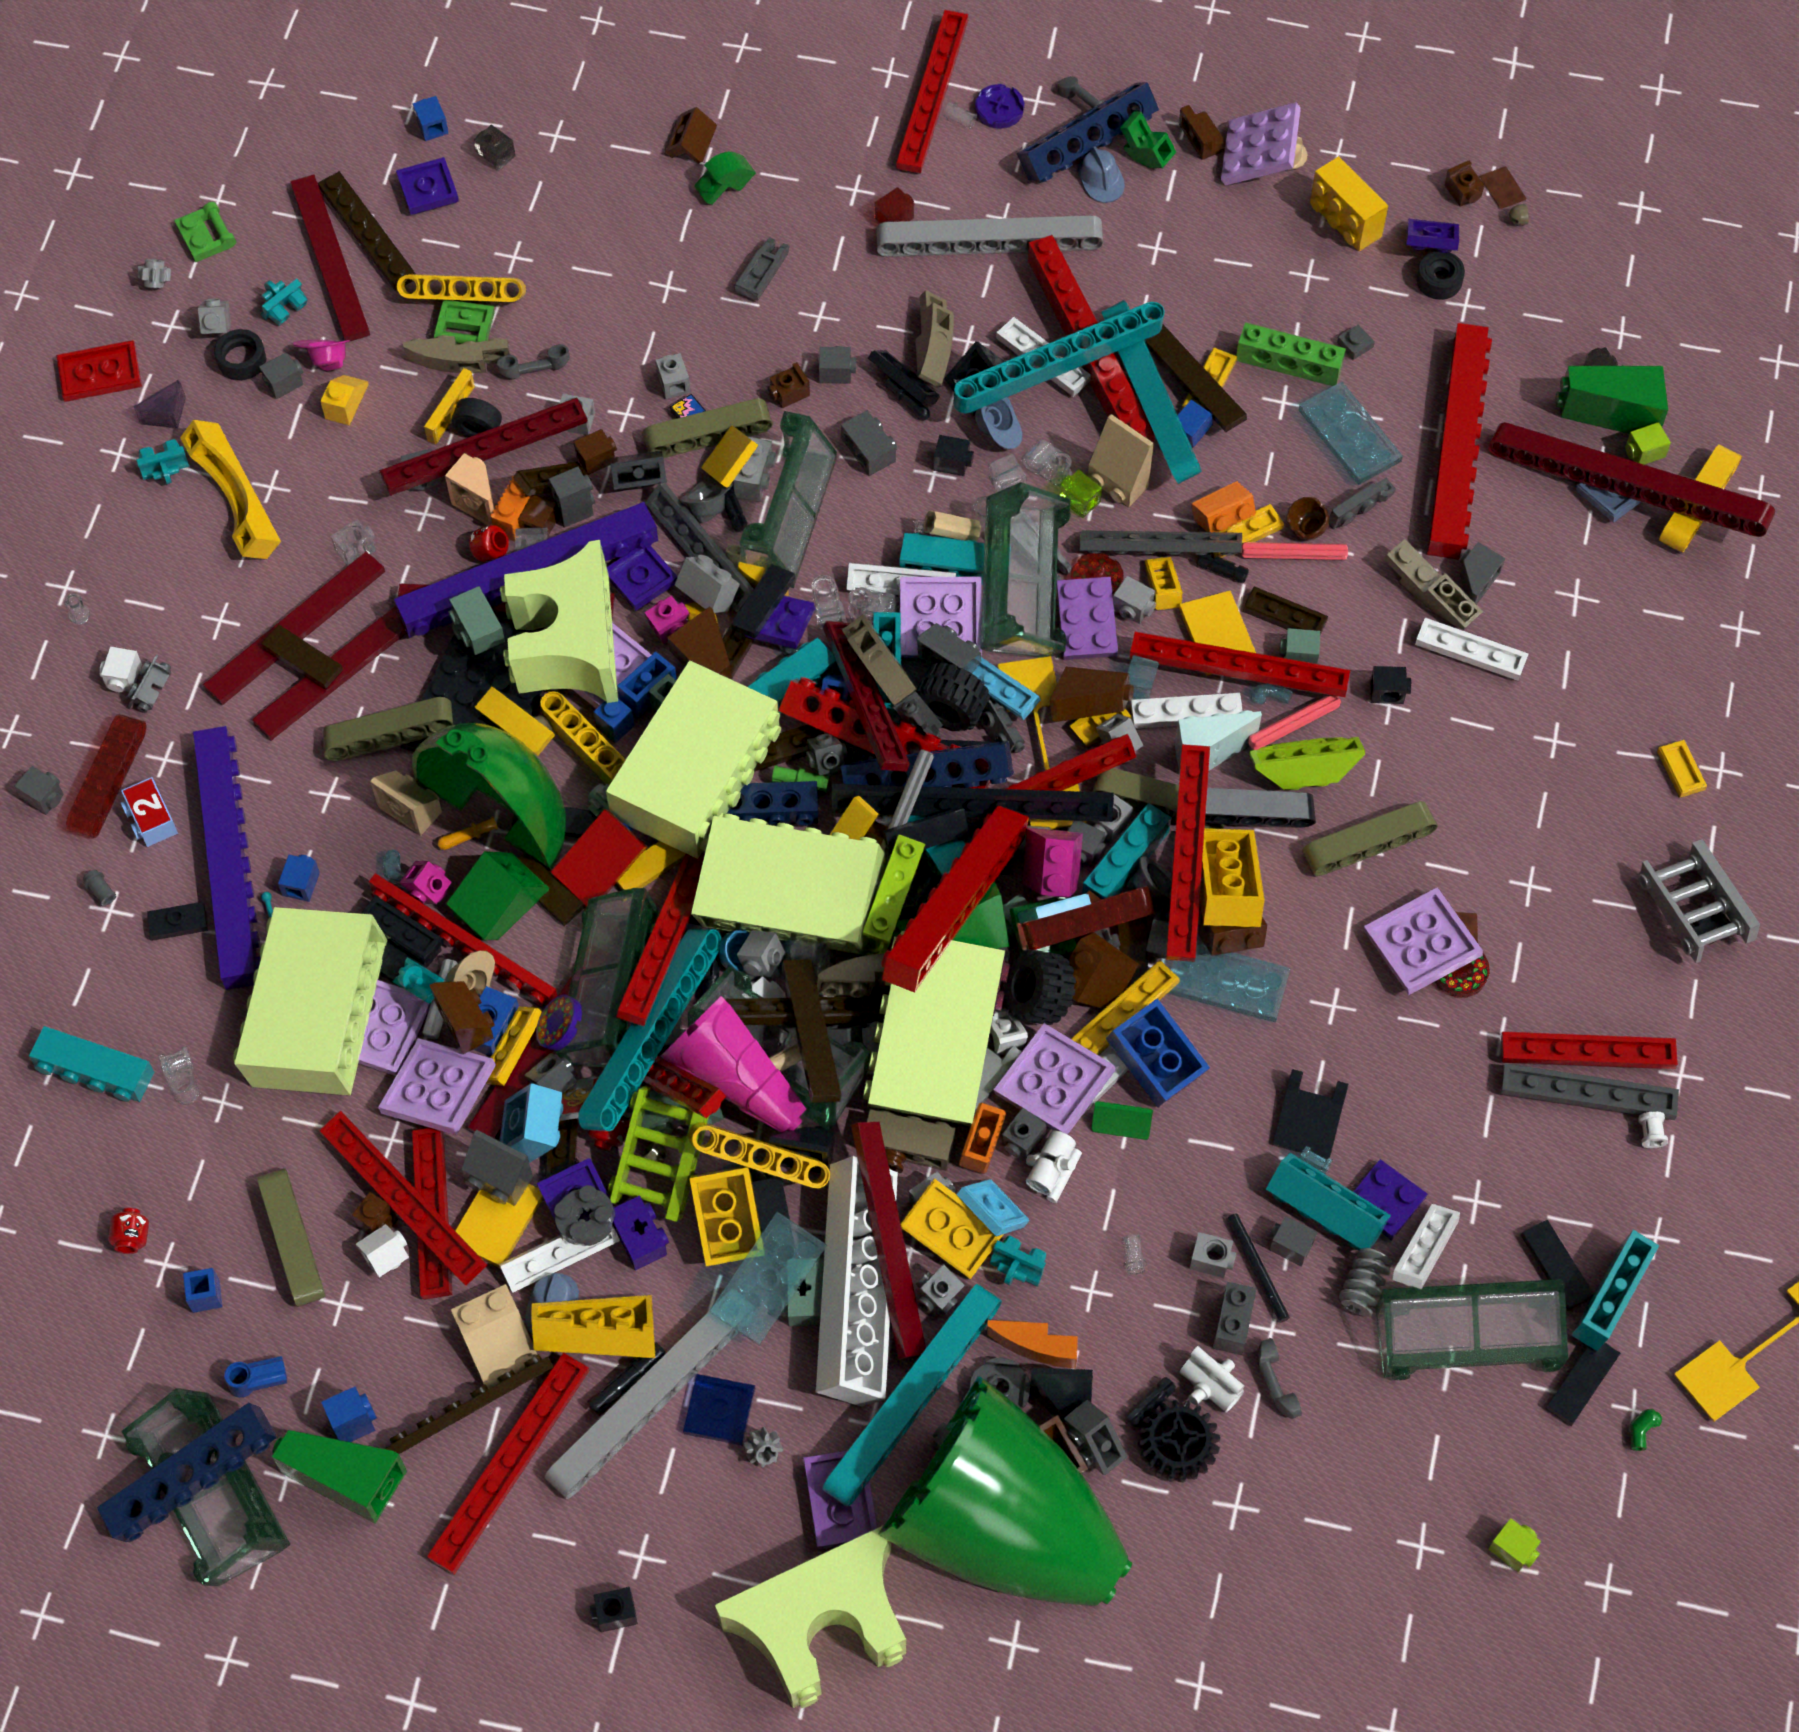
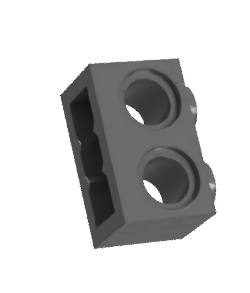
[1213,1281,1257,1355]

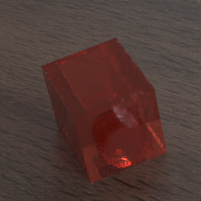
[874,187,915,224]

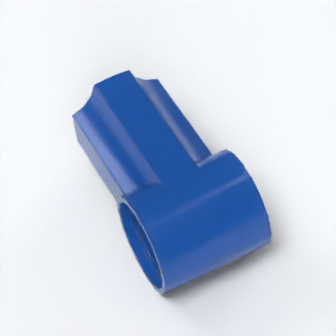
[224,1356,288,1398]

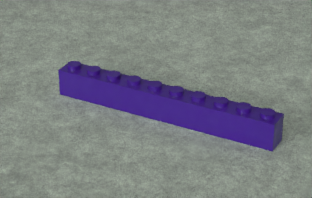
[394,502,658,638]
[193,726,261,990]

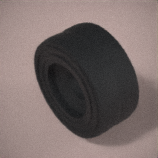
[1417,251,1465,300]
[451,398,502,438]

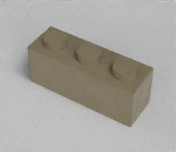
[867,1109,955,1171]

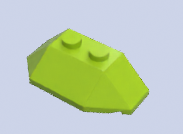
[1250,737,1365,790]

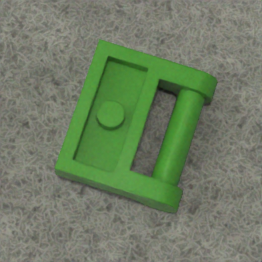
[174,202,236,263]
[434,300,495,344]

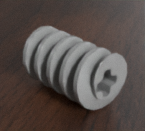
[1339,1248,1392,1317]

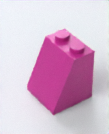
[1022,827,1083,898]

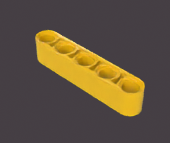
[397,274,526,302]
[1659,444,1743,553]
[540,691,626,785]
[688,1122,830,1188]

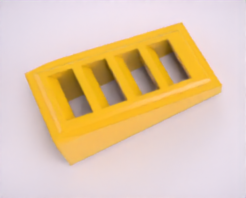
[1145,557,1183,610]

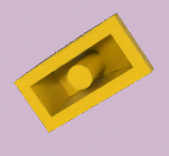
[320,375,369,426]

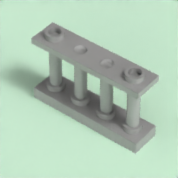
[1638,839,1760,963]

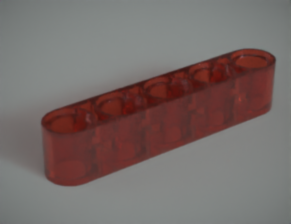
[66,714,147,838]
[1021,886,1156,950]

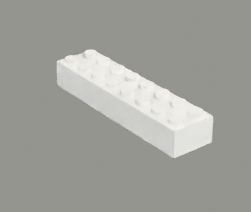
[816,1156,898,1407]

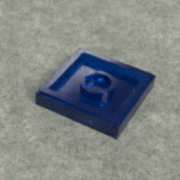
[683,1374,756,1446]

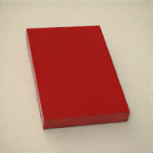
[56,340,142,402]
[551,809,647,910]

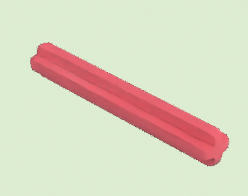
[1242,542,1348,560]
[1248,695,1341,750]

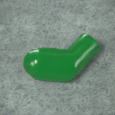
[1630,1409,1662,1451]

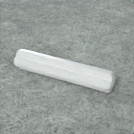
[423,959,457,1039]

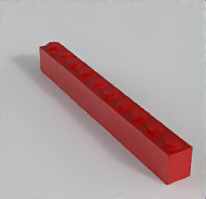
[1028,235,1155,450]
[1427,323,1492,560]
[881,805,1029,993]

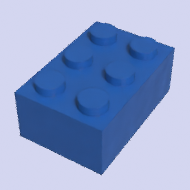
[1105,998,1210,1107]

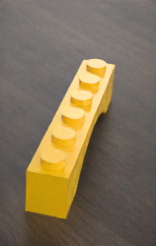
[180,420,281,559]

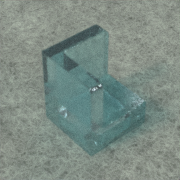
[1128,655,1159,699]

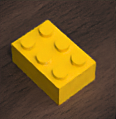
[1310,156,1388,252]
[689,1166,765,1266]

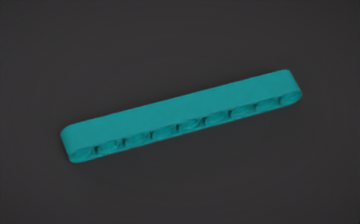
[1101,299,1202,484]
[953,302,1165,414]
[578,929,721,1131]
[822,1284,1002,1507]

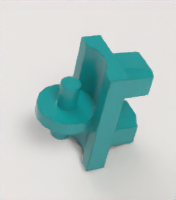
[260,279,308,326]
[137,439,190,484]
[393,957,445,1004]
[990,1235,1046,1287]

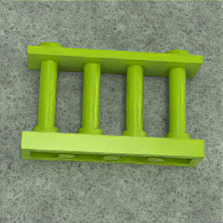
[862,835,925,955]
[608,1086,710,1222]

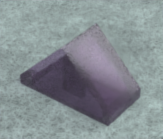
[134,380,186,429]

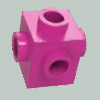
[644,596,690,644]
[399,861,452,904]

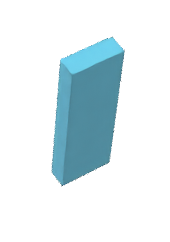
[972,657,1041,720]

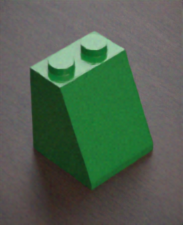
[446,851,550,941]

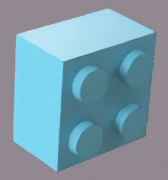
[500,1083,563,1163]

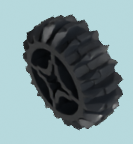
[1138,1399,1220,1483]

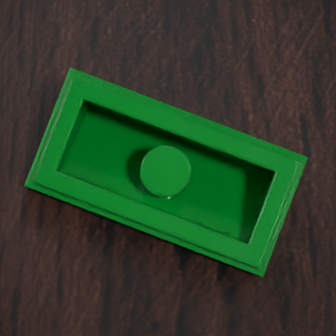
[1092,1101,1153,1140]

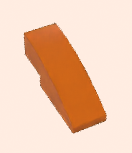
[987,1320,1078,1369]

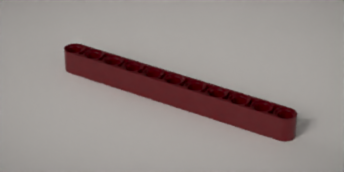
[1488,423,1775,537]

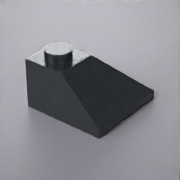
[944,342,1016,416]
[769,1126,836,1173]
[1030,1368,1093,1425]

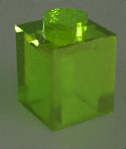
[1060,469,1102,518]

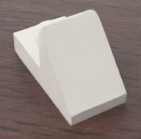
[990,1008,1028,1056]

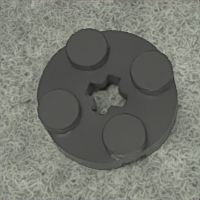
[554,1185,615,1246]
[970,1358,1030,1410]

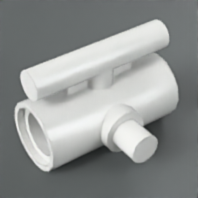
[1026,1130,1082,1203]
[1180,1346,1244,1412]

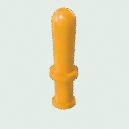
[437,816,498,850]

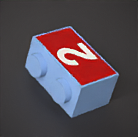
[120,777,178,847]

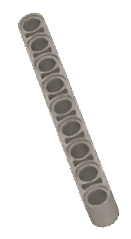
[876,216,1103,257]
[545,1289,757,1499]

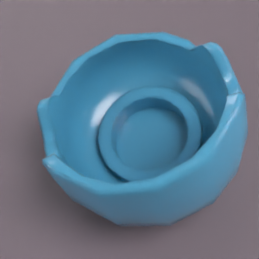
[718,930,750,973]

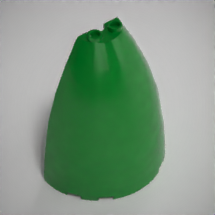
[412,723,566,871]
[878,1376,1132,1606]

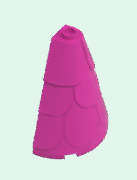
[661,996,806,1133]

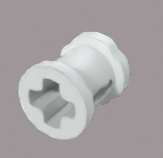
[1638,1111,1668,1148]

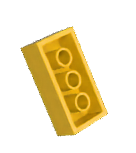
[1200,828,1265,927]

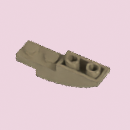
[916,290,954,387]
[403,335,511,373]
[1384,539,1483,630]
[842,614,916,705]
[816,953,890,998]

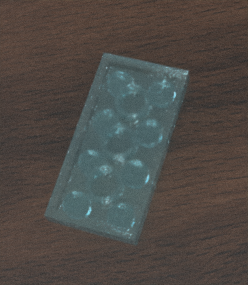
[1298,382,1403,485]
[1168,943,1291,1023]
[710,1212,827,1346]

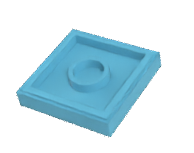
[1017,894,1091,923]
[956,1179,1030,1236]

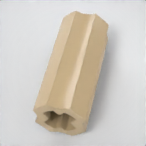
[923,510,981,541]

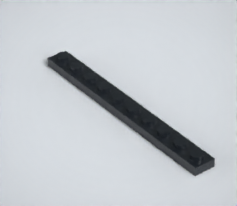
[832,784,1114,822]

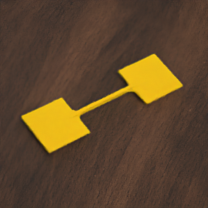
[998,656,1087,830]
[1674,1282,1799,1422]

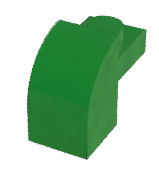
[1120,111,1176,168]
[694,151,756,205]

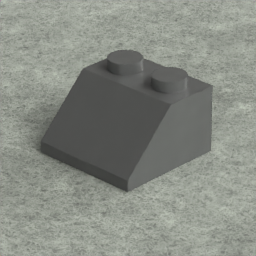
[917,623,981,673]
[461,1129,533,1206]

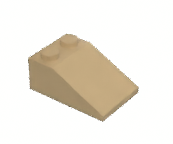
[1088,414,1154,507]
[451,1284,546,1389]

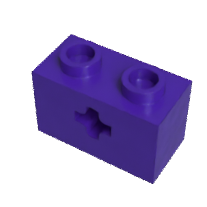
[612,1196,669,1271]

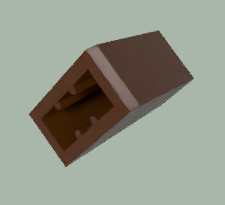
[667,606,732,679]
[1050,666,1134,722]

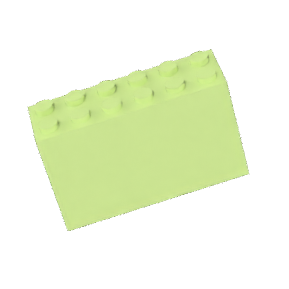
[606,660,781,859]
[691,814,887,955]
[233,907,387,1096]
[863,931,1005,1126]

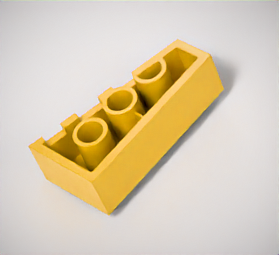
[531,1295,655,1358]

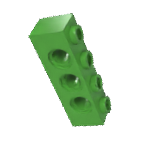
[1236,322,1346,387]

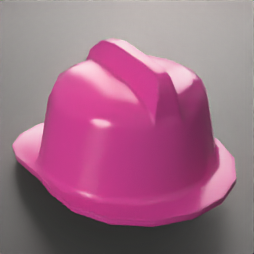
[293,339,350,371]

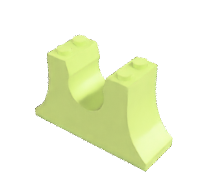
[500,540,618,703]
[715,1526,906,1708]

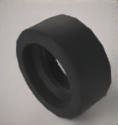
[214,329,267,381]

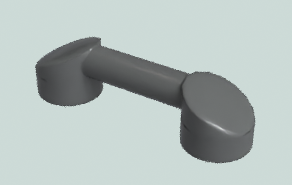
[1058,76,1111,125]
[497,344,570,378]
[1258,1338,1302,1419]

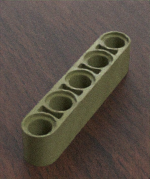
[642,398,773,458]
[322,697,453,761]
[1092,768,1225,829]
[1302,801,1438,876]
[257,1168,326,1307]

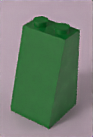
[1556,366,1668,434]
[892,882,1009,949]
[272,1430,407,1524]

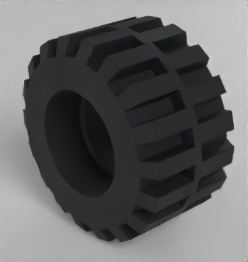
[916,663,990,731]
[1003,949,1076,1025]

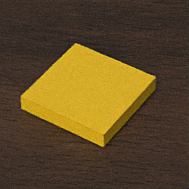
[701,425,758,488]

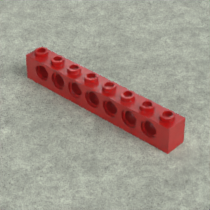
[778,677,990,789]

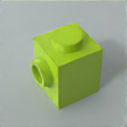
[1625,422,1671,465]
[1488,1518,1541,1573]

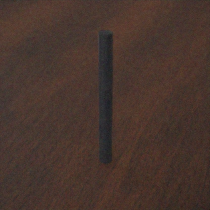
[1227,1213,1290,1323]

